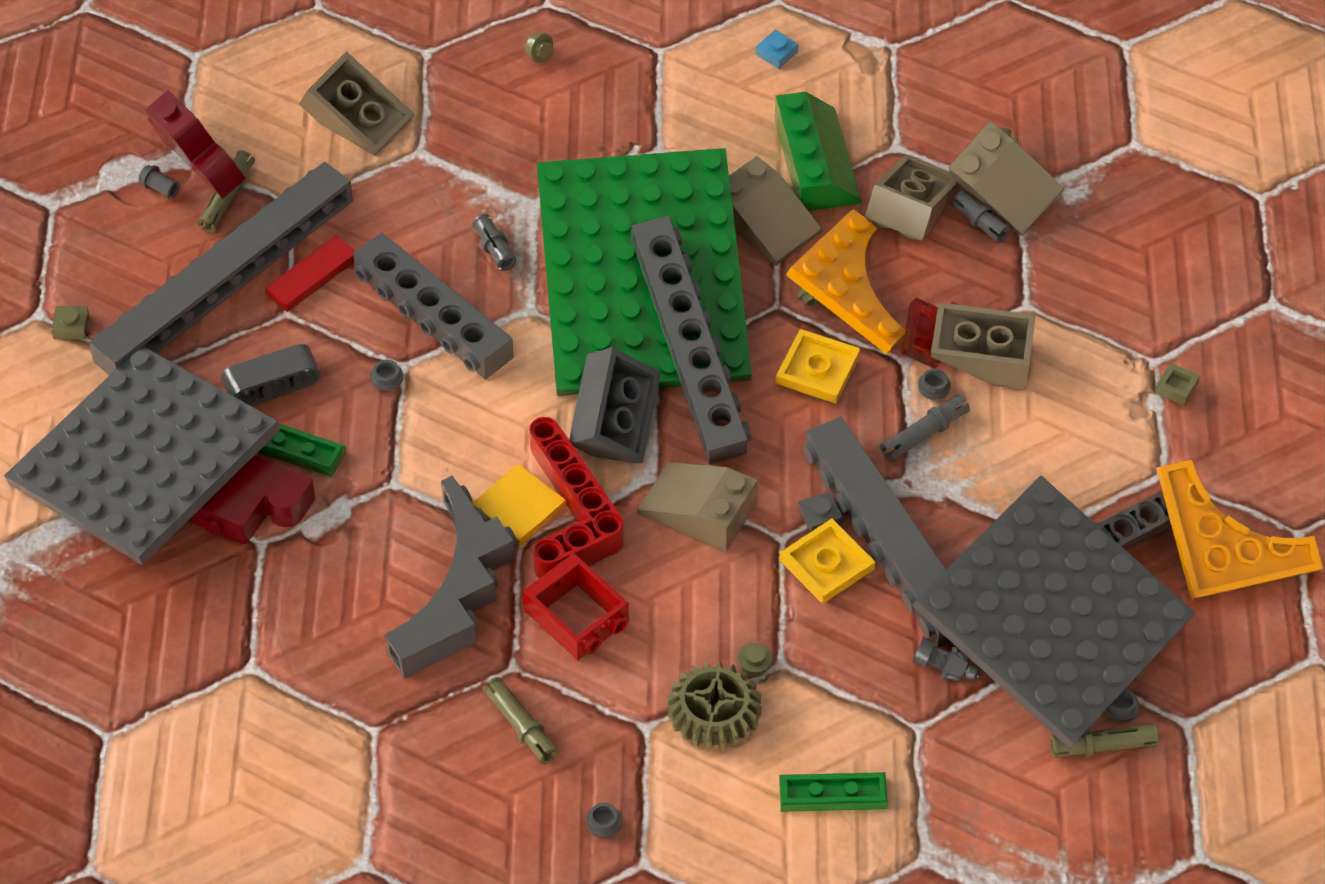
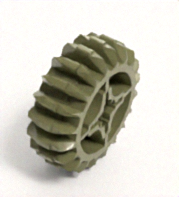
[667,661,762,752]

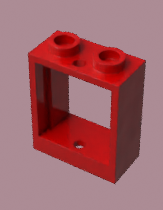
[522,553,629,661]

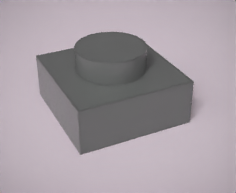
[799,491,843,532]

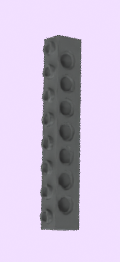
[631,215,751,464]

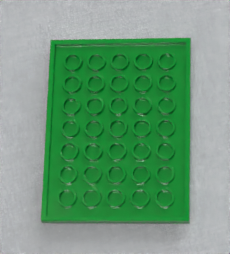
[537,148,752,396]

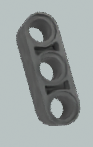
[221,344,321,406]

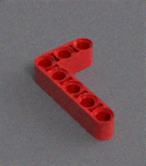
[529,417,624,578]

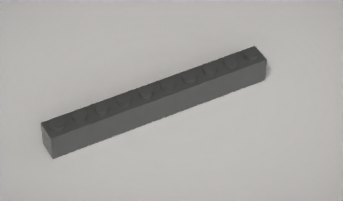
[89,162,353,375]

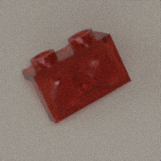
[901,297,959,369]

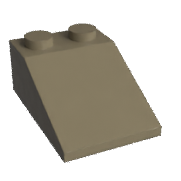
[299,51,414,156]
[948,121,1064,236]
[865,154,959,241]
[729,156,822,266]
[931,302,1036,390]
[637,462,758,552]

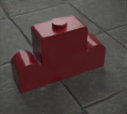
[144,90,246,199]
[190,455,315,544]

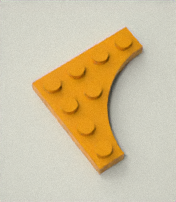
[786,209,907,355]
[1156,459,1323,600]

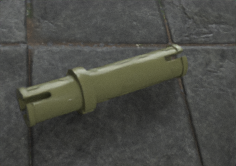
[197,150,255,233]
[483,677,559,765]
[1050,724,1158,758]

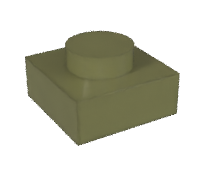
[52,306,89,339]
[1155,363,1200,406]

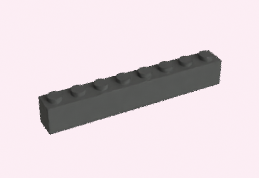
[803,417,950,647]

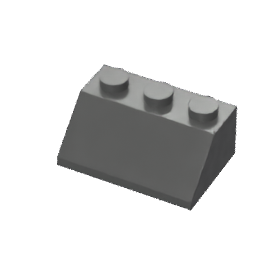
[569,347,661,464]

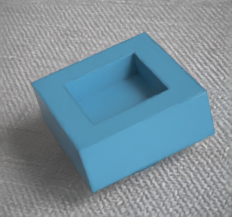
[756,29,799,69]

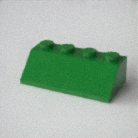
[775,91,861,211]

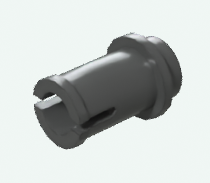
[139,165,180,199]

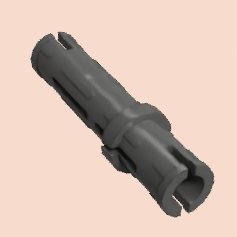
[880,394,970,462]

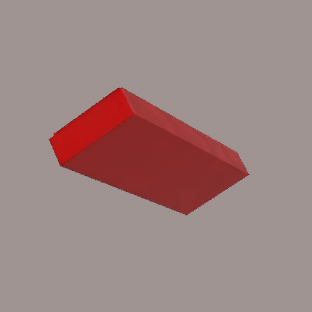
[265,235,355,312]

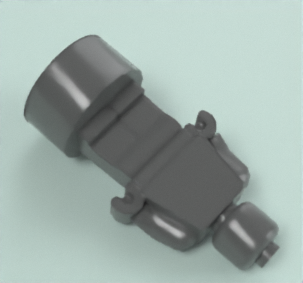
[913,637,980,681]

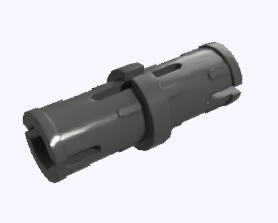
[952,191,1011,243]
[472,214,516,271]

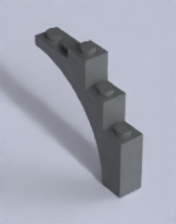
[385,475,517,678]

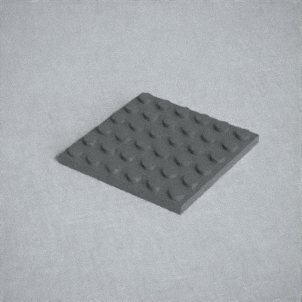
[4,346,281,565]
[912,475,1195,749]

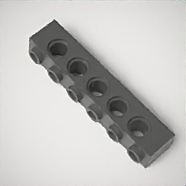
[353,232,514,380]

